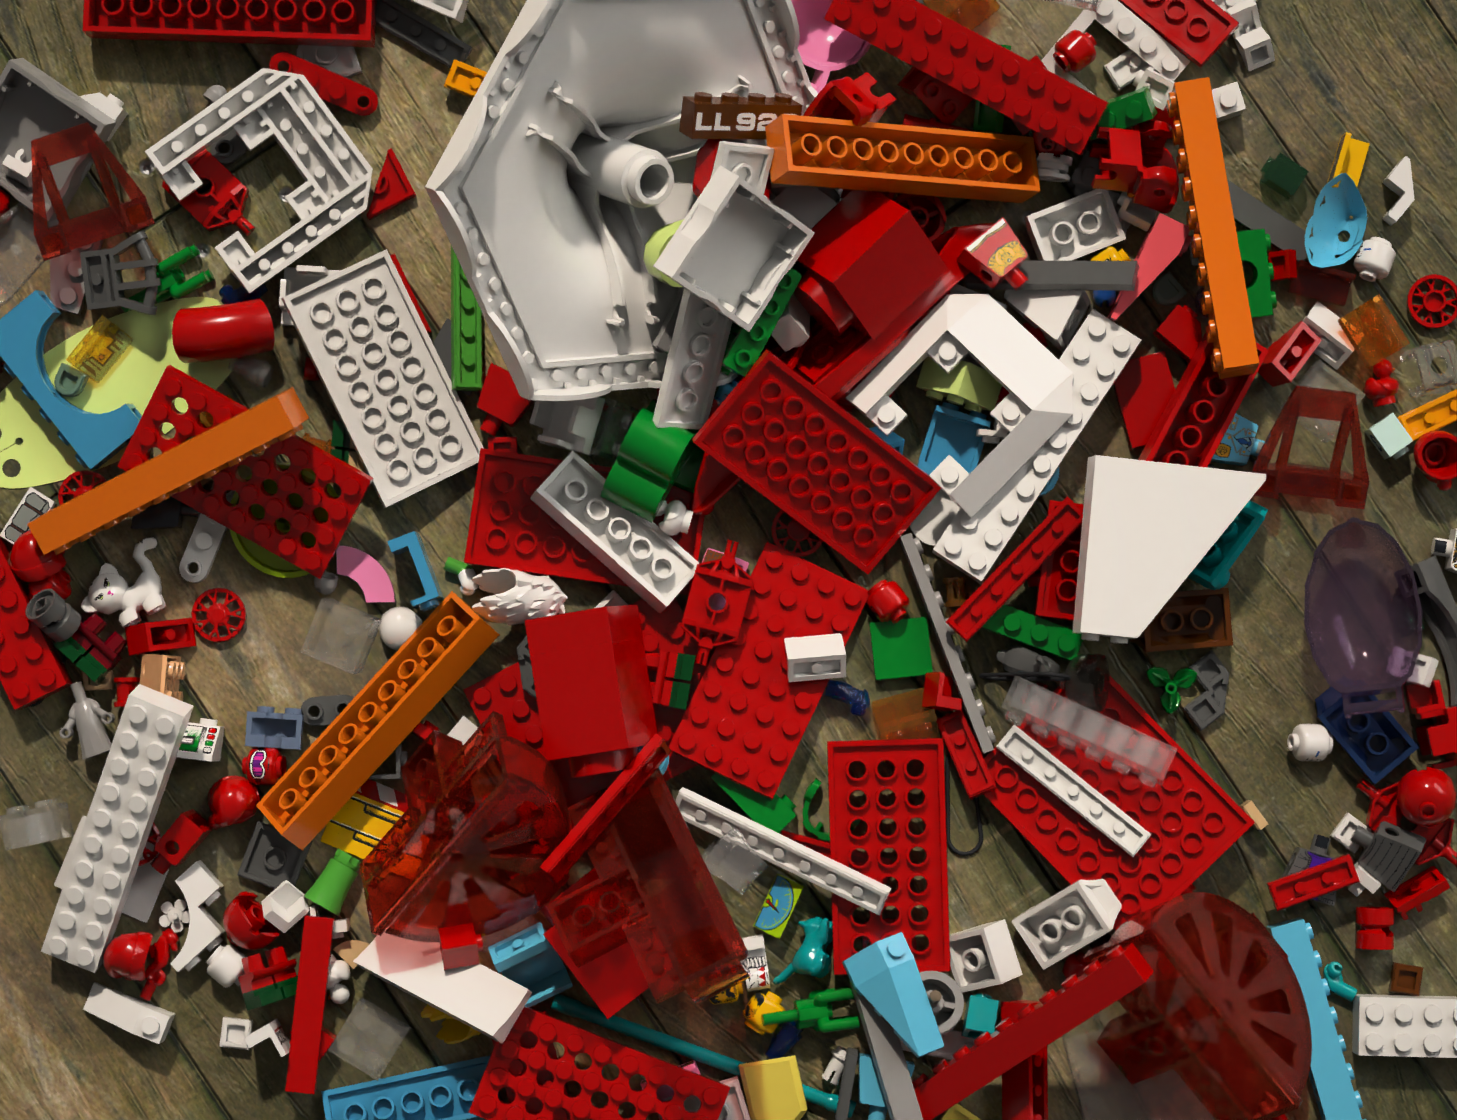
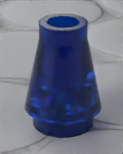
[765,1021,804,1059]

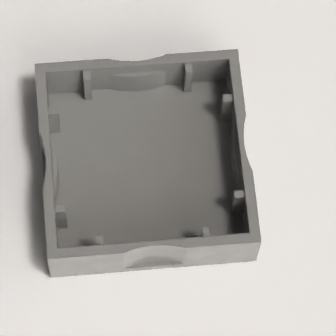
[0,58,117,221]

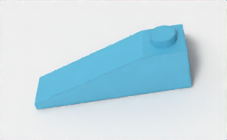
[842,932,944,1058]

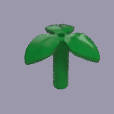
[1146,667,1197,714]

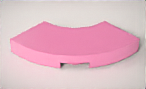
[336,545,396,603]

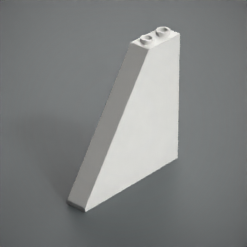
[1073,455,1266,644]

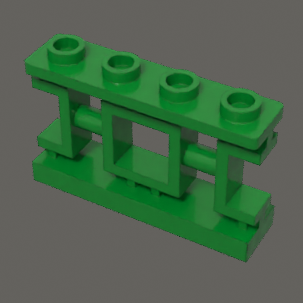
[720,268,802,377]

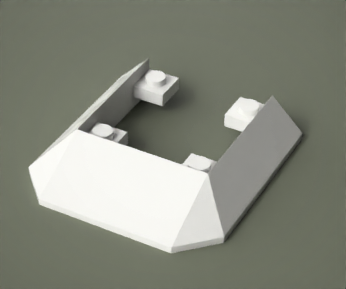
[145,68,373,294]
[846,294,1073,518]

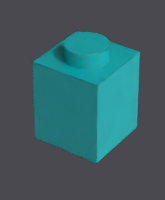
[961,993,999,1039]

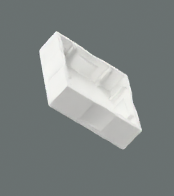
[653,166,815,332]

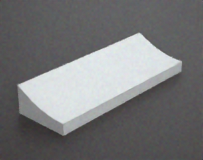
[530,450,699,614]
[353,917,532,1044]

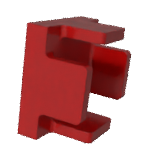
[1415,706,1457,769]

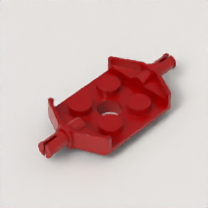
[162,149,256,236]
[680,540,753,666]
[1356,778,1457,867]

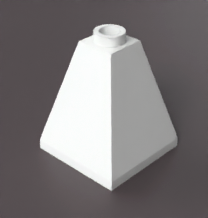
[1004,290,1091,352]

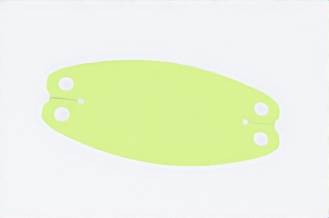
[0,297,241,489]

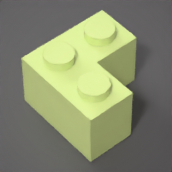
[916,356,1002,413]

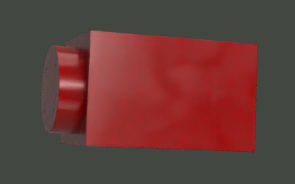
[524,605,658,778]

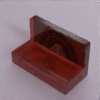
[1288,260,1356,307]

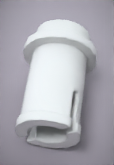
[821,1046,846,1085]

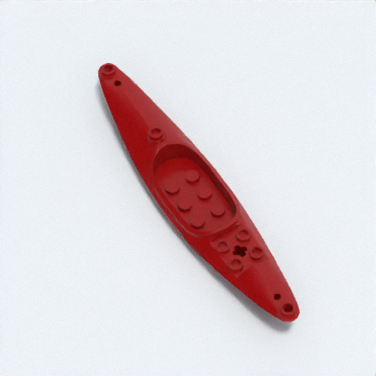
[690,223,1012,516]

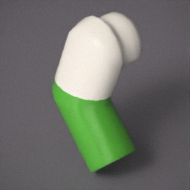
[444,557,478,596]

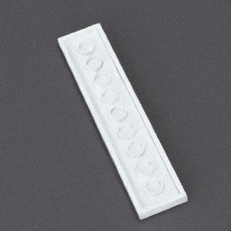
[653,141,775,430]

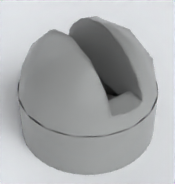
[203,85,227,104]
[314,571,338,595]

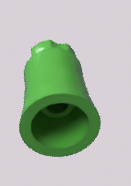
[304,848,363,916]

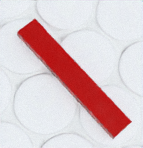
[946,496,1083,642]
[540,733,671,885]
[285,915,335,1094]

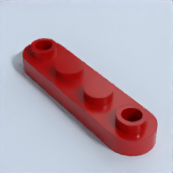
[269,51,378,116]

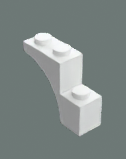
[170,860,225,972]

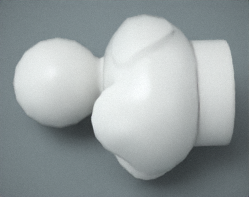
[656,499,693,536]
[327,954,351,1004]

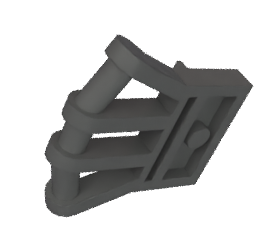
[80,231,161,315]

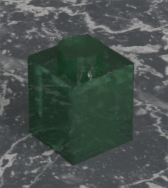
[1260,153,1309,200]

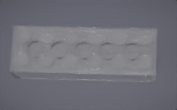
[1001,675,1178,788]

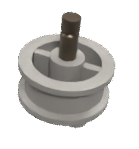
[920,971,964,1037]

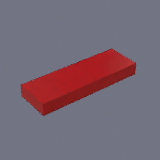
[936,708,997,800]
[1266,854,1360,911]

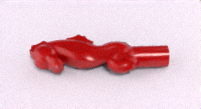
[140,928,179,1001]

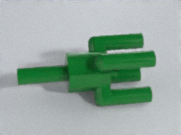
[121,244,215,313]
[761,986,860,1033]

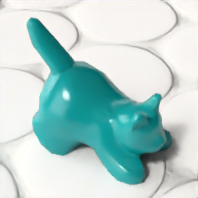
[773,916,832,984]

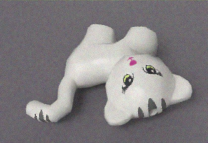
[81,537,166,628]

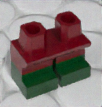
[54,613,127,684]

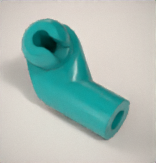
[1323,961,1357,1002]

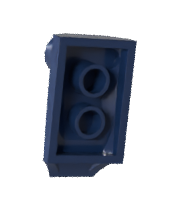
[1315,678,1419,785]

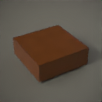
[1388,962,1423,996]

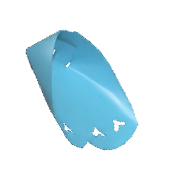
[1304,173,1367,268]

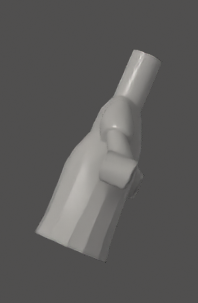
[59,681,115,760]

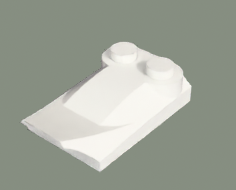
[1024,189,1131,261]
[1012,879,1122,970]

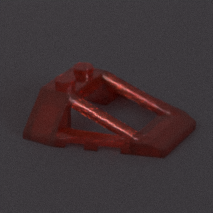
[31,122,155,261]
[1252,385,1369,509]

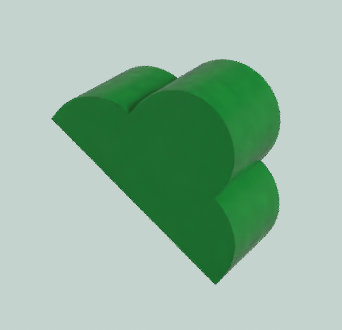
[601,399,699,523]

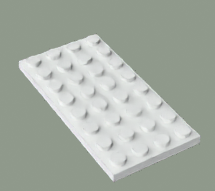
[282,249,484,508]

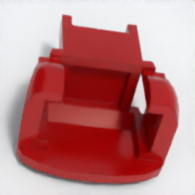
[803,72,896,126]
[1089,120,1179,214]

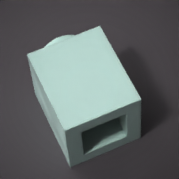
[1364,413,1413,460]

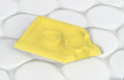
[739,1055,808,1120]

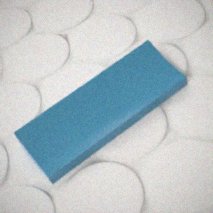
[321,1055,502,1120]

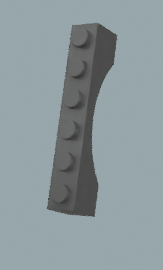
[1395,555,1457,706]

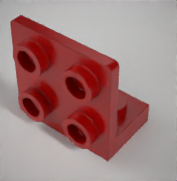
[897,66,973,125]

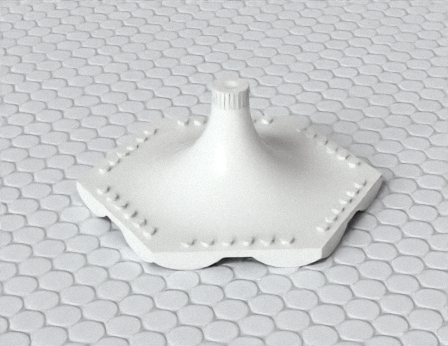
[425,0,843,401]

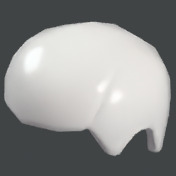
[378,606,423,651]

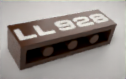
[679,92,802,139]

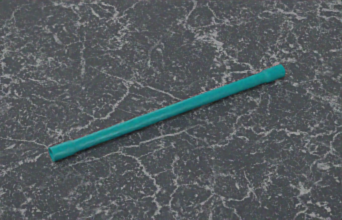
[551,994,856,1119]

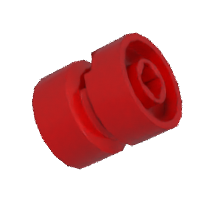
[1356,907,1394,950]

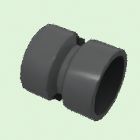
[25,589,81,642]

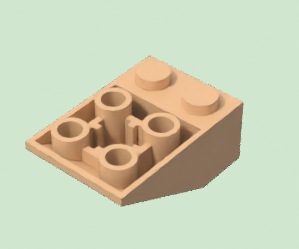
[140,654,185,701]

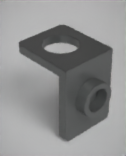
[368,741,408,779]

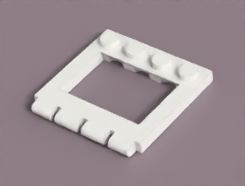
[1041,0,1190,144]

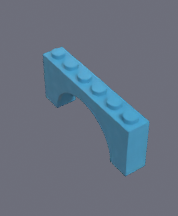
[0,290,142,470]

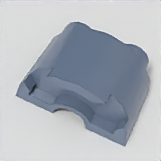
[245,706,304,750]

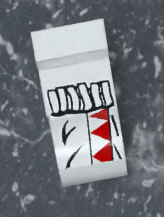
[737,934,770,992]

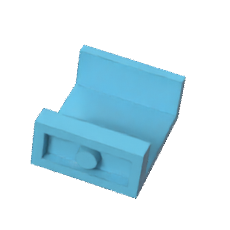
[488,922,573,1008]

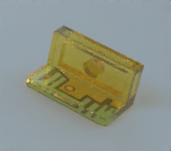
[66,315,133,383]

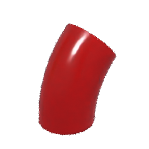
[172,298,275,363]

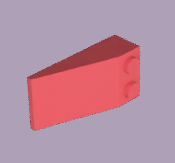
[1107,213,1192,322]

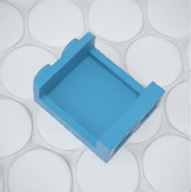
[917,402,992,475]
[387,531,444,612]

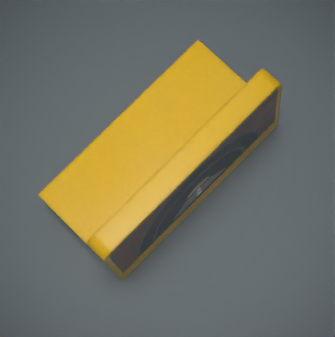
[1327,132,1370,188]

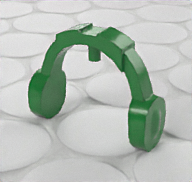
[803,778,862,841]

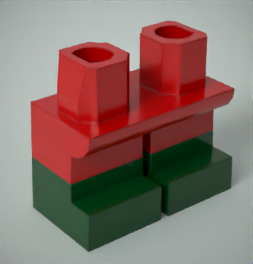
[645,651,695,710]
[238,946,298,1011]

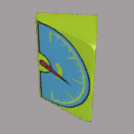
[753,873,804,939]

